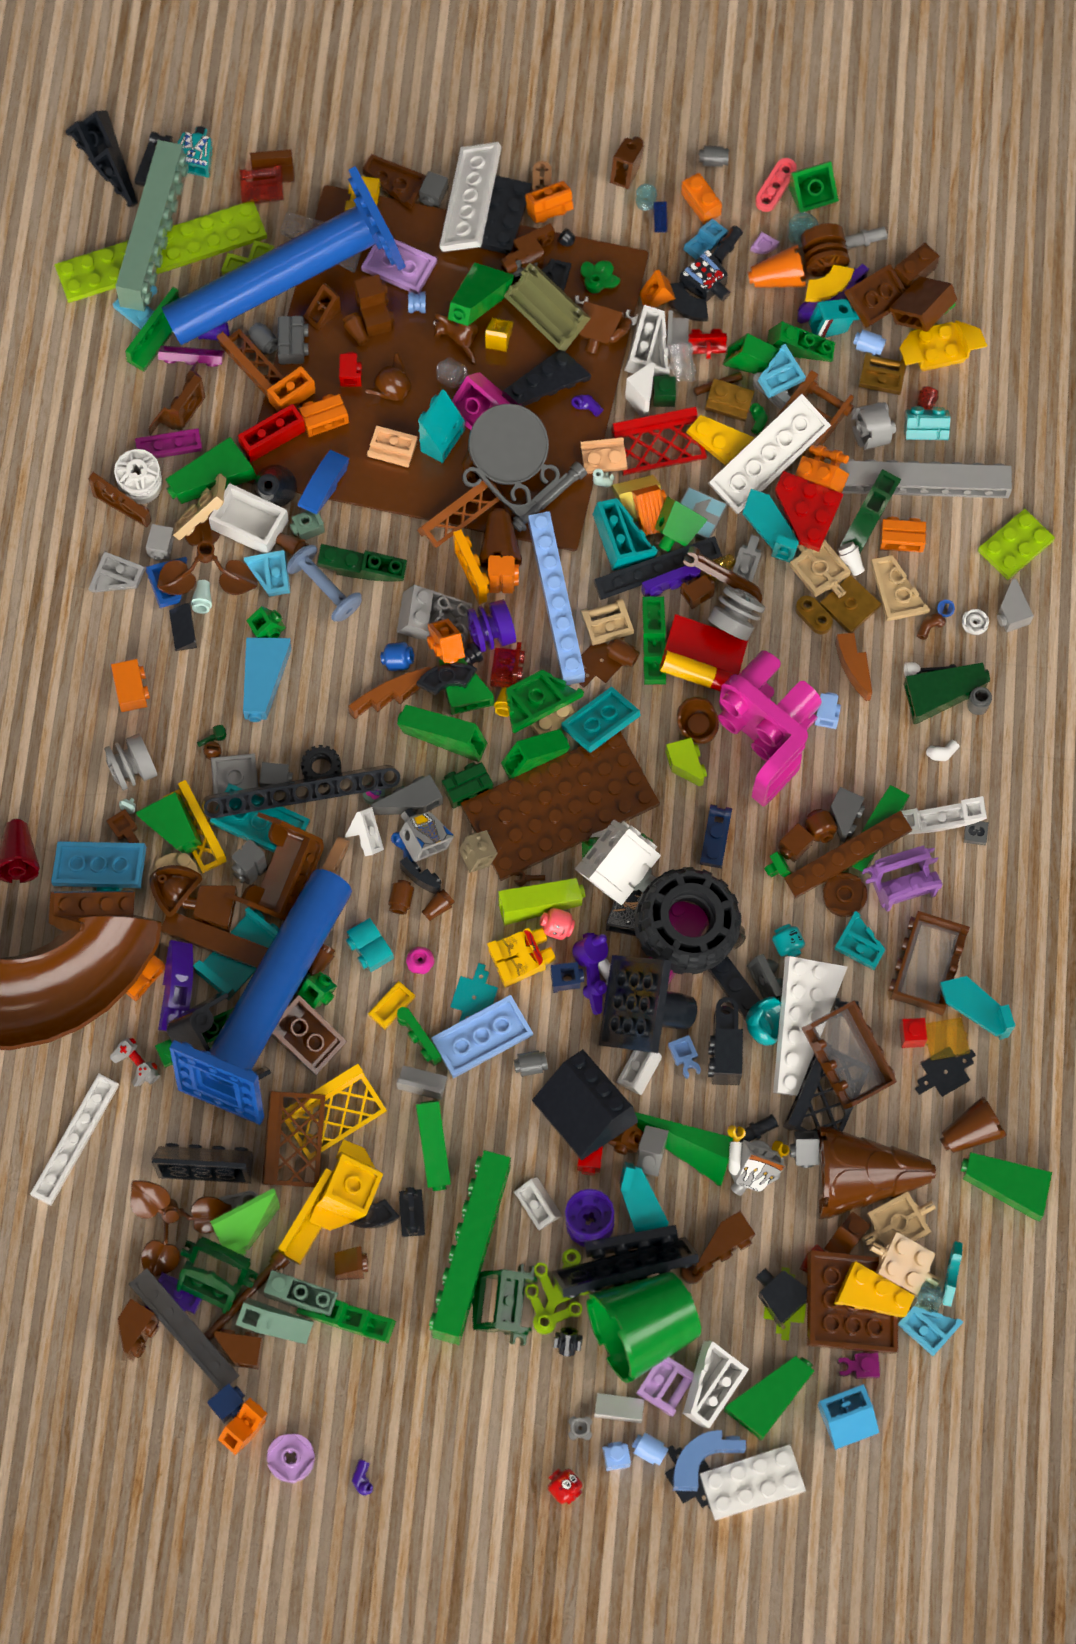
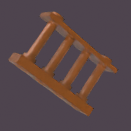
[776,370,854,459]

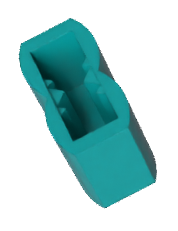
[345,918,394,972]

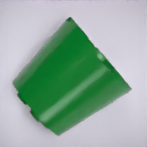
[586,1272,701,1383]

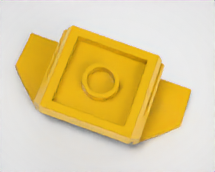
[899,320,987,371]
[309,1139,383,1231]

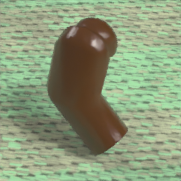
[462,451,476,480]
[917,613,946,640]

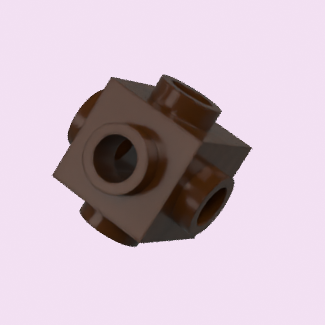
[608,1123,644,1155]

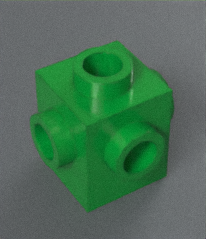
[246,606,286,638]
[298,972,337,1009]

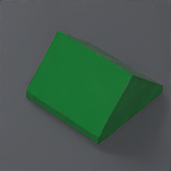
[789,161,839,213]

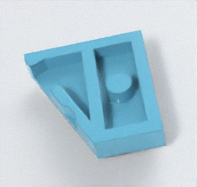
[758,344,806,398]
[244,550,291,597]
[898,1306,963,1356]

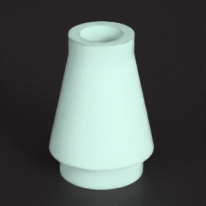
[190,580,212,614]

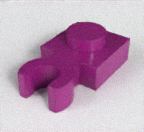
[838,1353,880,1379]

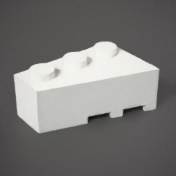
[624,305,670,380]
[683,1341,749,1428]

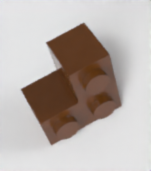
[354,274,395,337]

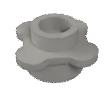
[568,1416,592,1440]

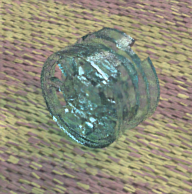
[788,213,818,247]

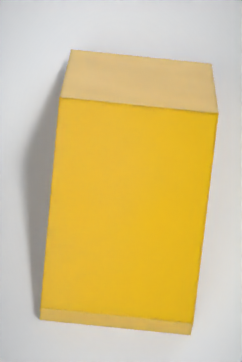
[485,318,513,352]

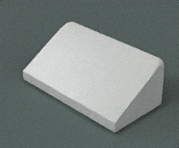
[617,1050,662,1095]
[514,1178,562,1230]
[594,1393,644,1423]

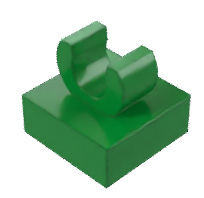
[764,852,792,878]

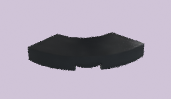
[667,282,708,322]
[417,662,477,696]
[349,1199,400,1229]

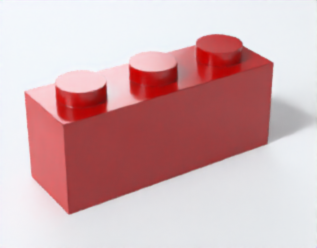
[238,404,306,463]

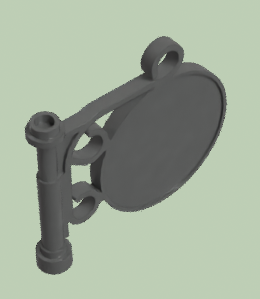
[462,404,587,533]

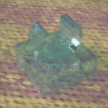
[915,1283,944,1313]

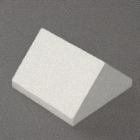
[625,362,655,418]

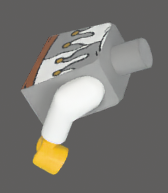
[727,1125,790,1196]

